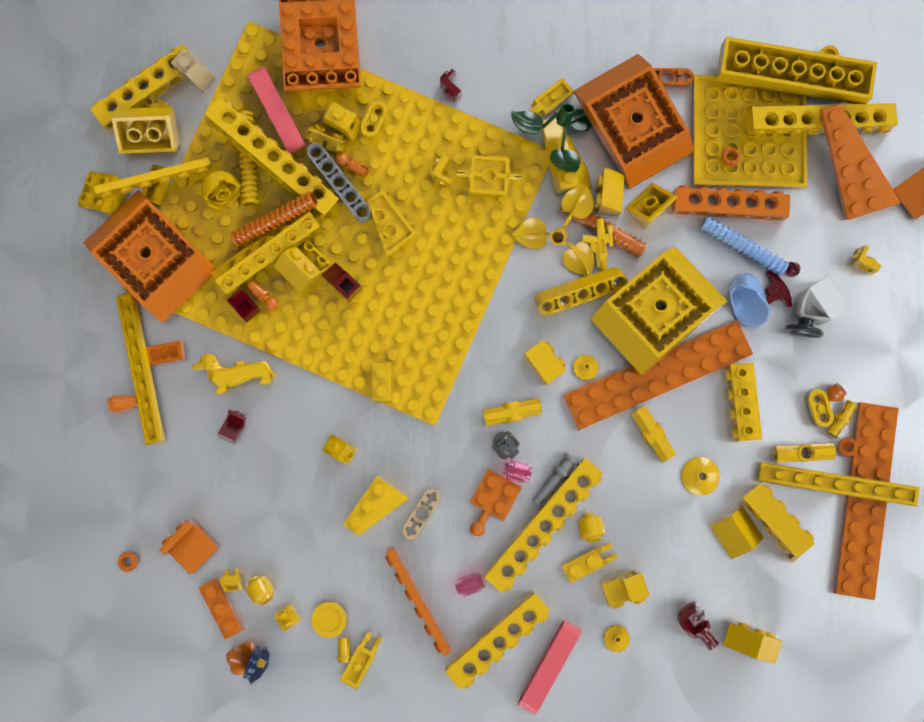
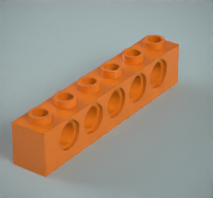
[672,185,790,221]

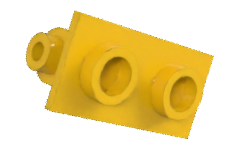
[306,125,348,154]

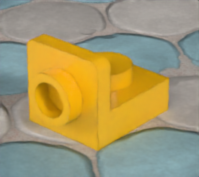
[851,245,882,275]

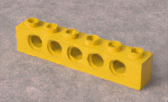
[90,44,193,132]
[211,210,320,294]
[445,591,550,690]

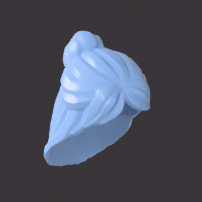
[728,273,771,327]

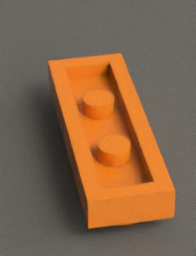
[198,578,244,640]

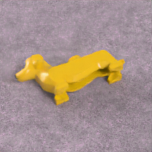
[191,353,276,394]

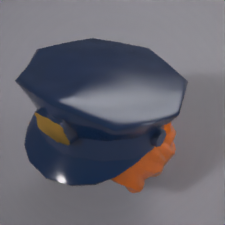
[226,642,270,684]

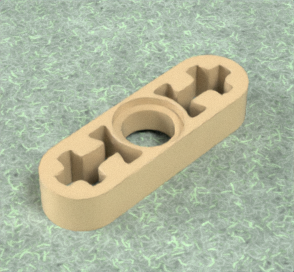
[402,489,441,540]

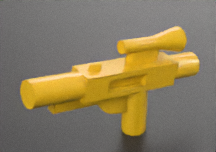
[581,217,613,271]

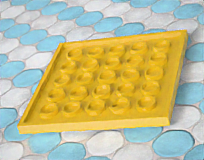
[693,75,808,189]

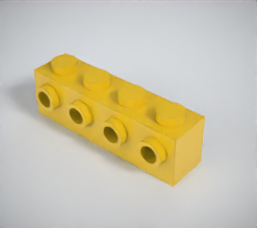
[724,362,762,442]

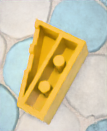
[343,476,409,536]

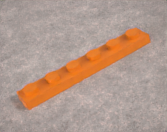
[385,547,451,656]

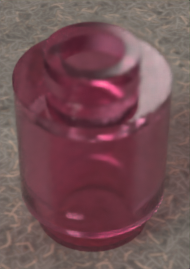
[503,460,533,483]
[455,573,485,597]

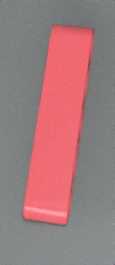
[247,66,306,154]
[517,620,582,715]

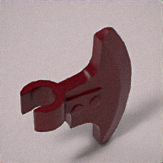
[765,270,793,308]

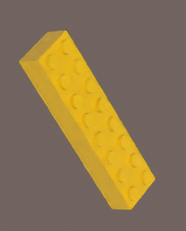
[716,36,877,104]

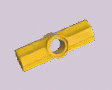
[482,398,543,426]
[630,405,677,463]
[773,443,836,463]

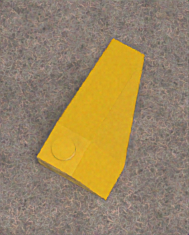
[541,118,592,195]

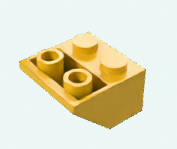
[594,168,625,216]
[274,239,332,293]

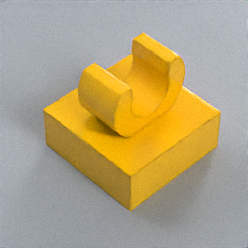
[220,569,244,592]
[273,604,301,632]

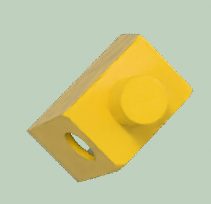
[322,101,361,142]

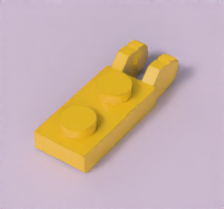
[561,542,618,583]
[340,631,382,690]

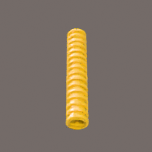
[238,111,259,206]

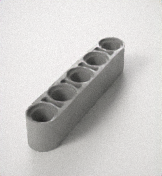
[307,143,372,224]

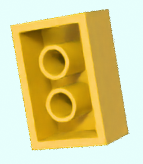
[111,107,180,154]

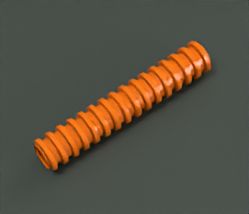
[230,191,318,247]
[560,206,647,258]

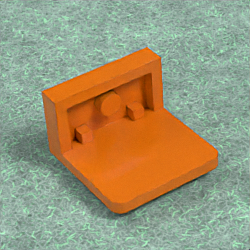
[159,520,218,574]

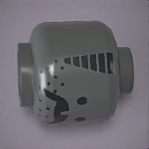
[492,431,520,459]

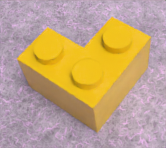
[600,570,650,609]
[723,621,783,664]

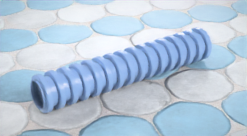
[701,215,789,276]

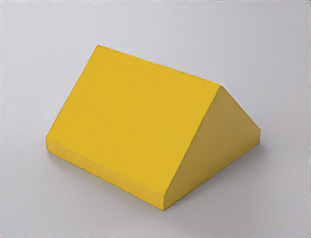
[625,183,677,229]
[710,505,764,559]

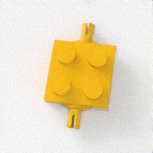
[457,155,522,196]

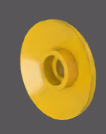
[681,457,720,496]

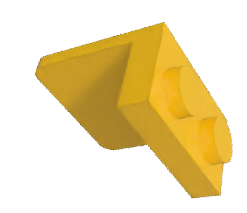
[78,171,127,216]

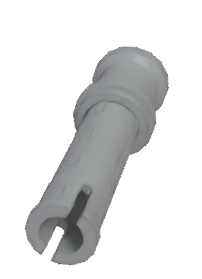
[532,453,579,507]

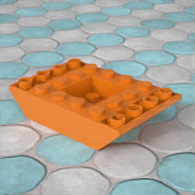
[279,0,361,92]
[573,54,694,189]
[83,190,216,323]

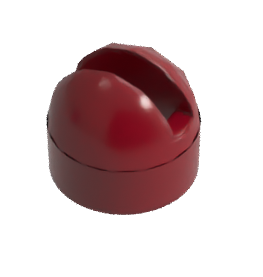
[785,261,801,277]

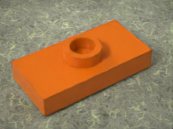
[146,341,186,366]

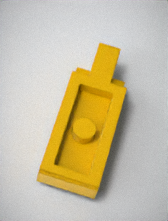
[529,78,574,118]

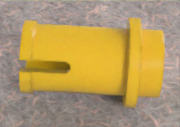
[336,638,352,663]

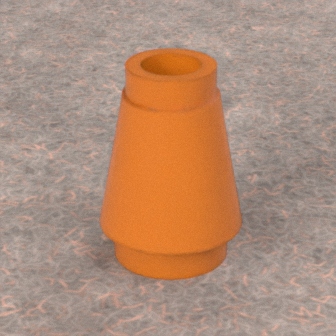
[107,395,137,414]

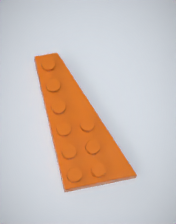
[820,104,901,220]

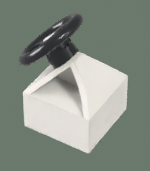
[785,275,851,338]

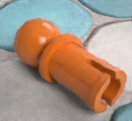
[335,152,370,179]
[246,280,279,312]

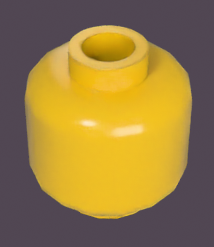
[578,513,605,543]
[245,575,275,606]

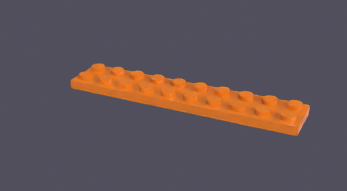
[563,320,753,430]
[834,402,899,600]

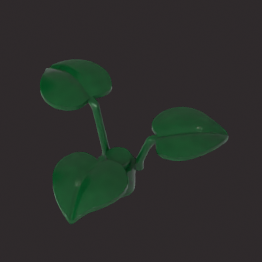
[511,103,592,172]

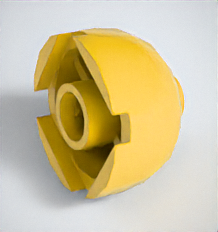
[201,170,241,209]

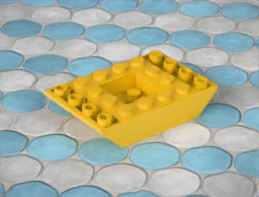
[590,246,728,376]

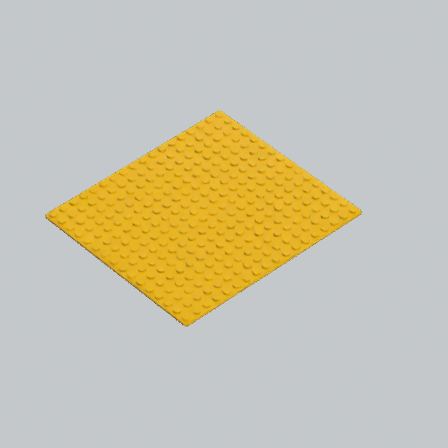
[123,22,549,425]

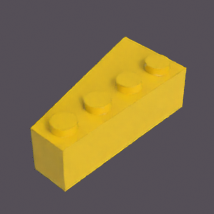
[741,483,815,563]

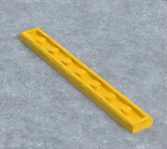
[116,292,165,445]
[757,462,920,507]

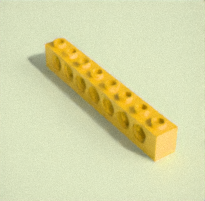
[204,97,339,220]
[745,103,898,137]
[484,458,603,593]

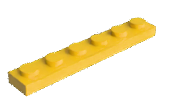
[93,157,211,199]

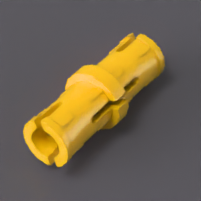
[826,400,858,439]

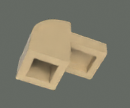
[171,49,215,92]

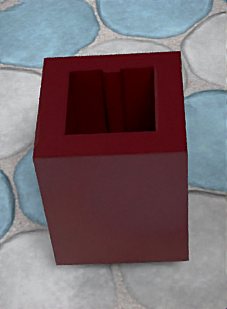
[322,262,362,302]

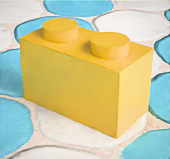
[524,340,566,385]

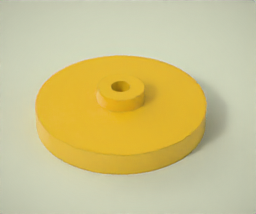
[311,602,347,638]

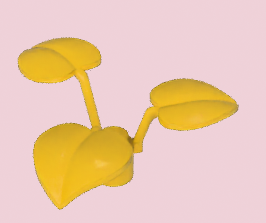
[512,185,594,276]

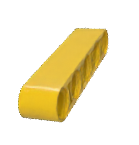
[534,267,628,315]

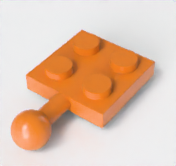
[470,469,522,537]

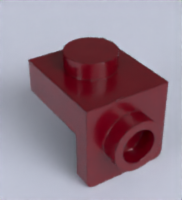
[440,68,462,102]
[227,288,261,323]
[218,410,246,444]

